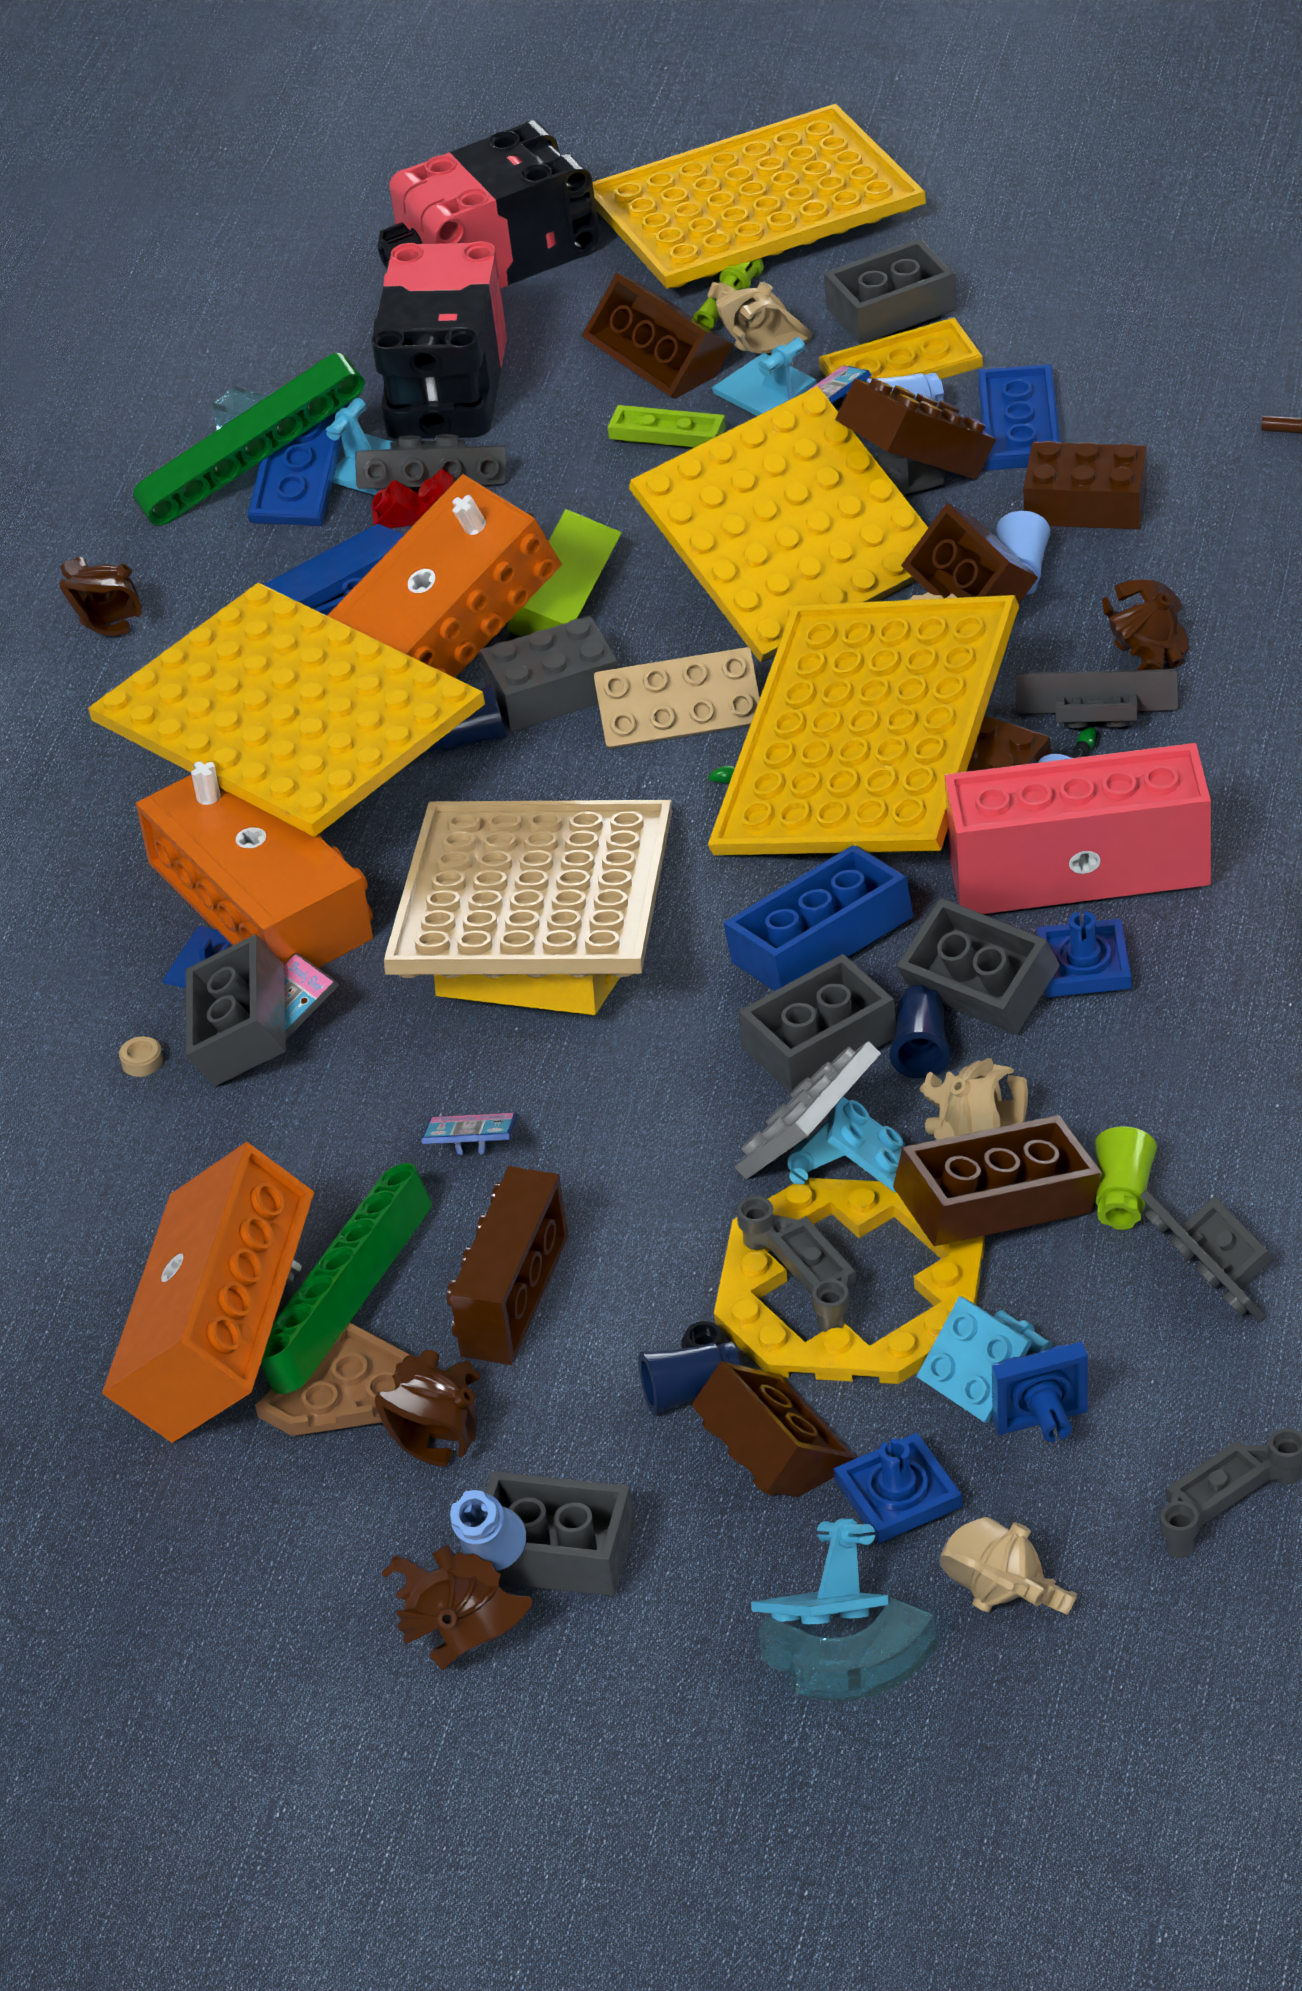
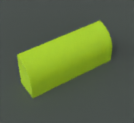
[507,509,622,637]

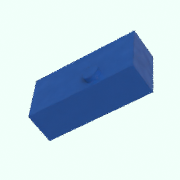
[723,845,913,991]

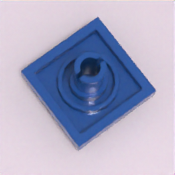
[1037,911,1132,997]
[992,1341,1088,1442]
[833,1432,963,1544]

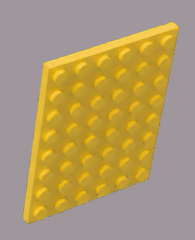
[593,104,926,289]
[88,583,485,837]
[708,595,1019,855]

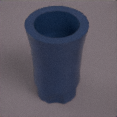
[427,684,507,752]
[889,985,950,1078]
[638,1342,741,1415]

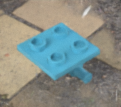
[712,337,817,416]
[326,398,393,495]
[787,1097,906,1193]
[916,1296,1053,1423]
[751,1518,889,1624]

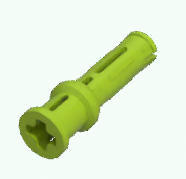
[693,258,764,329]

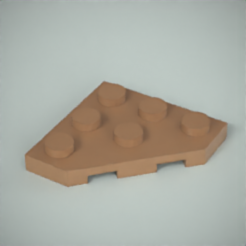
[255,1322,412,1436]

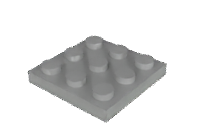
[734,1041,881,1180]

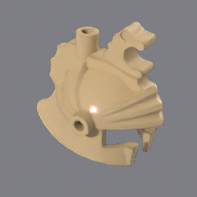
[707,282,813,354]
[920,1058,1028,1140]
[939,1517,1078,1615]

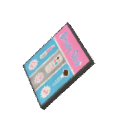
[284,953,339,1039]

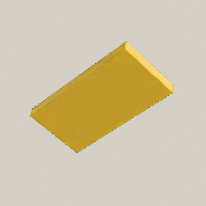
[819,318,983,394]

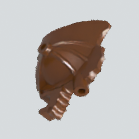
[59,557,142,636]
[1102,579,1189,670]
[375,1350,480,1467]
[382,1544,533,1670]

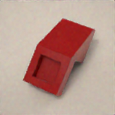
[371,468,454,529]

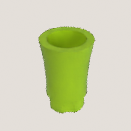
[1095,1126,1157,1230]

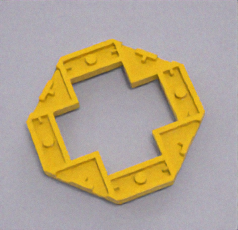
[714,1178,985,1384]

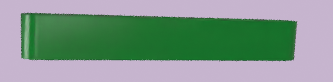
[133,353,365,526]
[260,1163,433,1395]

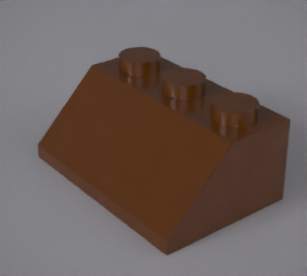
[691,1361,856,1497]

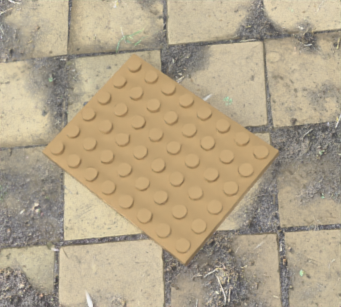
[384,800,672,978]

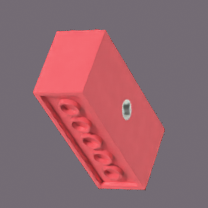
[945,743,1211,914]

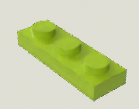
[608,405,726,447]

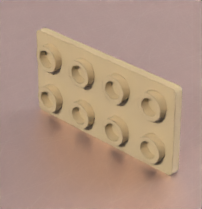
[594,647,760,749]

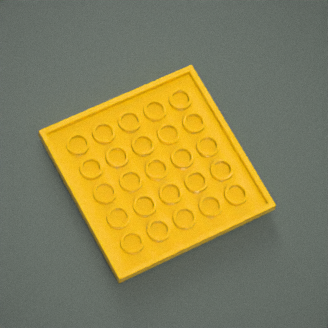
[629,386,928,663]

